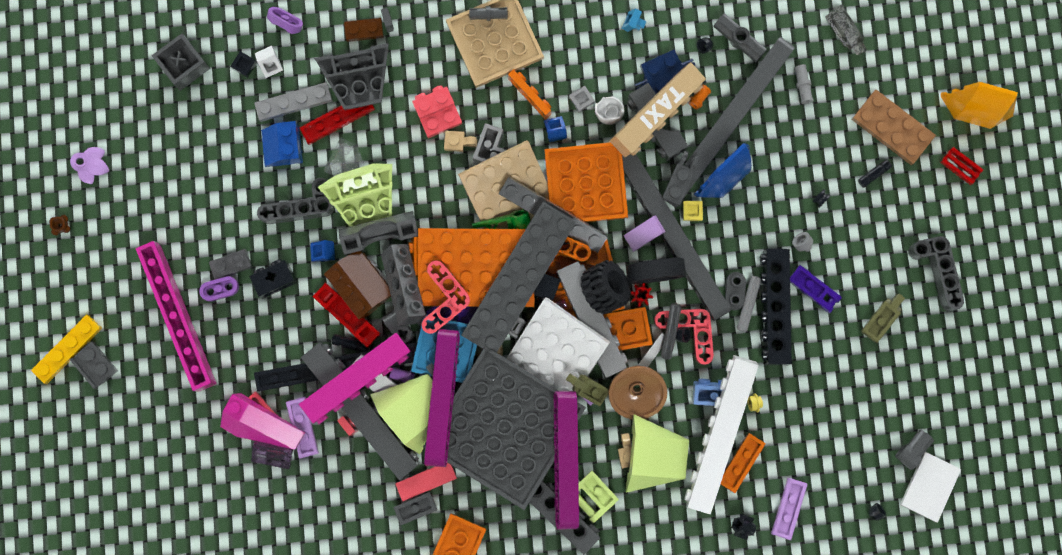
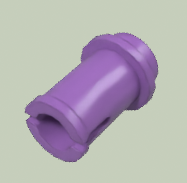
[389,366,415,383]

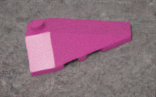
[220,393,305,450]

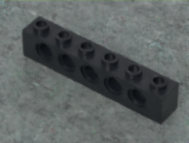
[760,249,792,366]

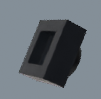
[230,51,258,78]

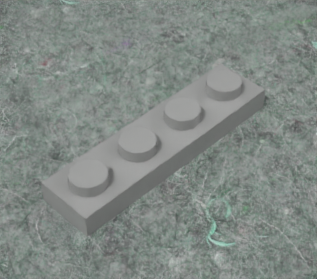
[254,82,333,122]

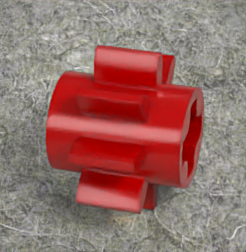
[631,283,653,307]

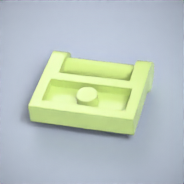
[579,470,619,523]

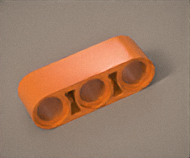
[557,237,591,264]

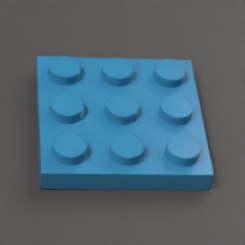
[411,315,477,383]

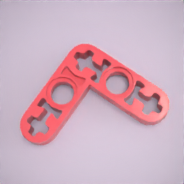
[422,261,470,334]
[654,309,714,365]

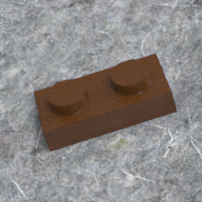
[344,18,384,42]

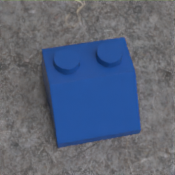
[261,121,303,167]

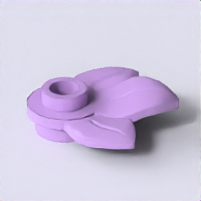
[70,147,109,184]

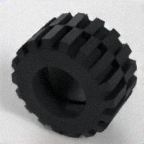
[581,260,631,314]

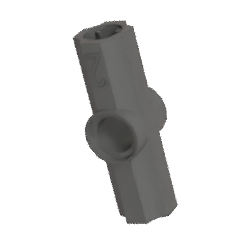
[713,13,767,63]

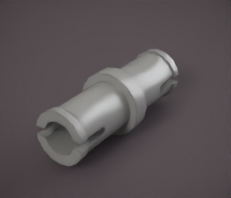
[794,64,814,104]

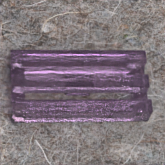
[251,441,293,469]

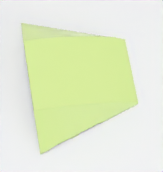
[318,164,392,227]
[370,374,433,454]
[626,414,689,493]

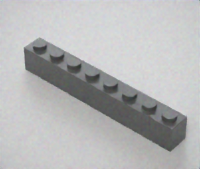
[301,342,419,480]

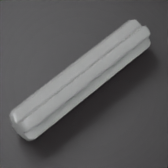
[737,276,761,332]

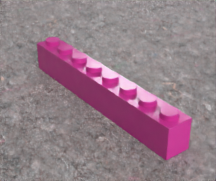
[135,241,217,392]

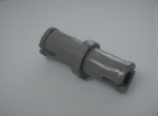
[469,6,508,21]

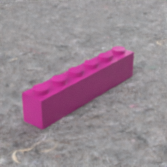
[299,333,410,424]

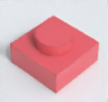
[337,416,358,436]

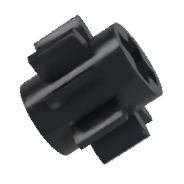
[731,514,757,540]

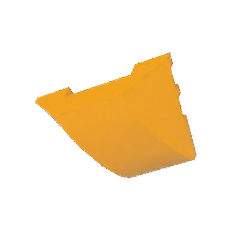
[941,82,1018,129]

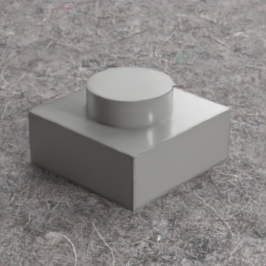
[569,86,595,113]

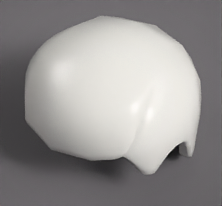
[595,96,624,125]

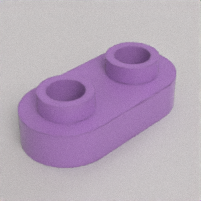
[267,7,303,34]
[199,276,239,302]

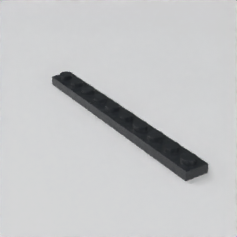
[254,342,418,392]

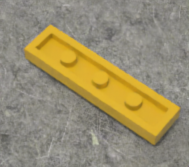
[31,315,102,384]

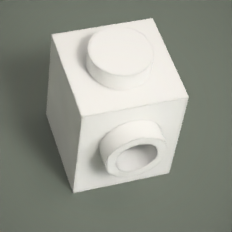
[255,46,283,78]

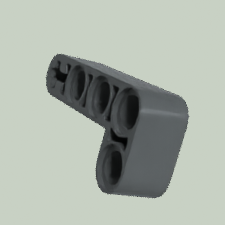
[257,178,334,224]
[908,236,964,311]

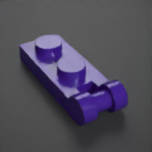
[790,265,842,313]

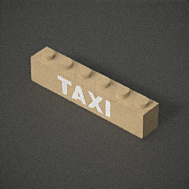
[609,62,706,157]

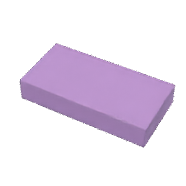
[624,215,665,252]

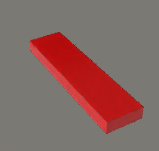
[299,105,375,145]

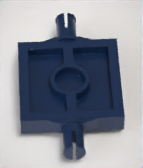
[634,49,695,94]

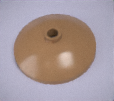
[608,366,667,419]

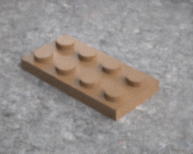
[851,89,936,165]

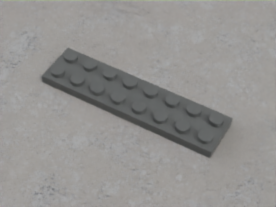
[461,201,576,353]

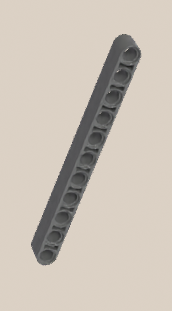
[662,37,795,208]
[622,154,731,321]

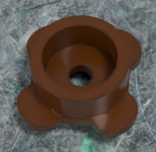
[49,215,71,236]

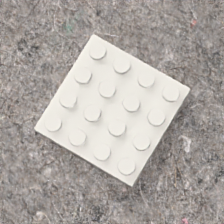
[506,297,610,391]

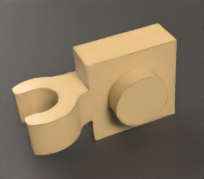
[444,131,478,152]
[618,433,632,468]

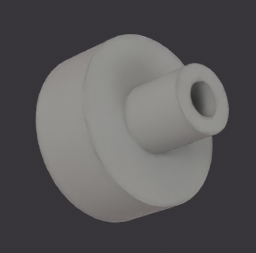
[792,232,813,252]

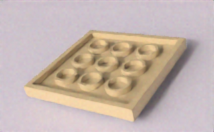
[446,0,544,88]
[458,140,549,229]

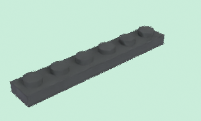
[499,177,608,253]

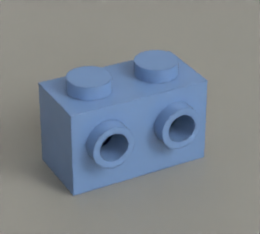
[692,378,722,406]

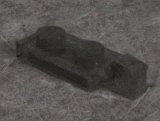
[825,5,867,56]

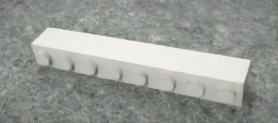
[684,355,759,515]

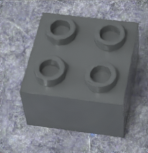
[152,33,210,91]

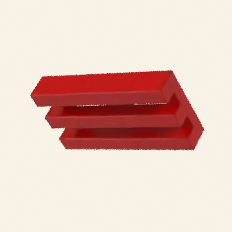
[940,147,984,185]

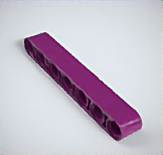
[424,329,460,467]
[553,391,579,530]

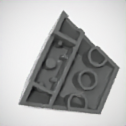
[314,43,389,110]

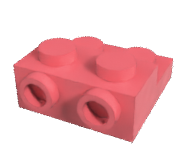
[412,86,462,138]

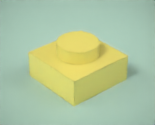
[683,201,703,221]

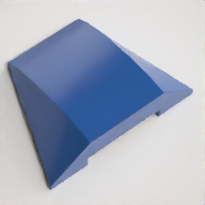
[694,143,752,198]

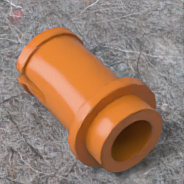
[689,85,711,109]

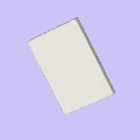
[900,452,961,523]

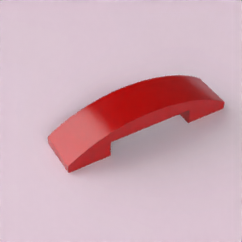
[312,283,381,348]

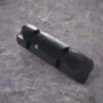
[858,159,892,188]
[332,334,370,352]

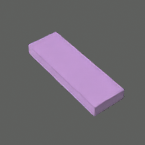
[286,397,319,459]
[771,477,807,540]

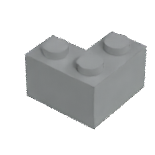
[473,123,506,165]

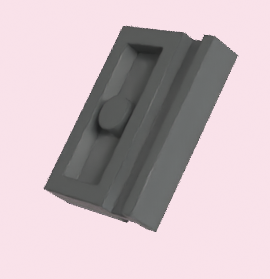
[70,342,118,389]

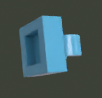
[621,8,646,32]

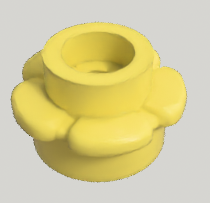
[747,393,763,413]

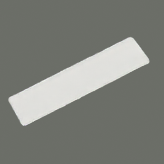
[637,333,665,367]

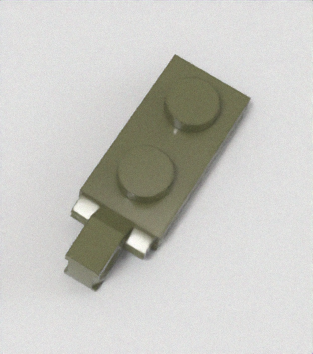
[861,294,905,343]
[566,373,609,406]

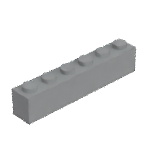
[556,262,628,378]

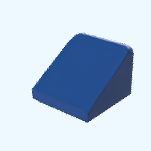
[544,116,567,142]
[310,240,335,262]

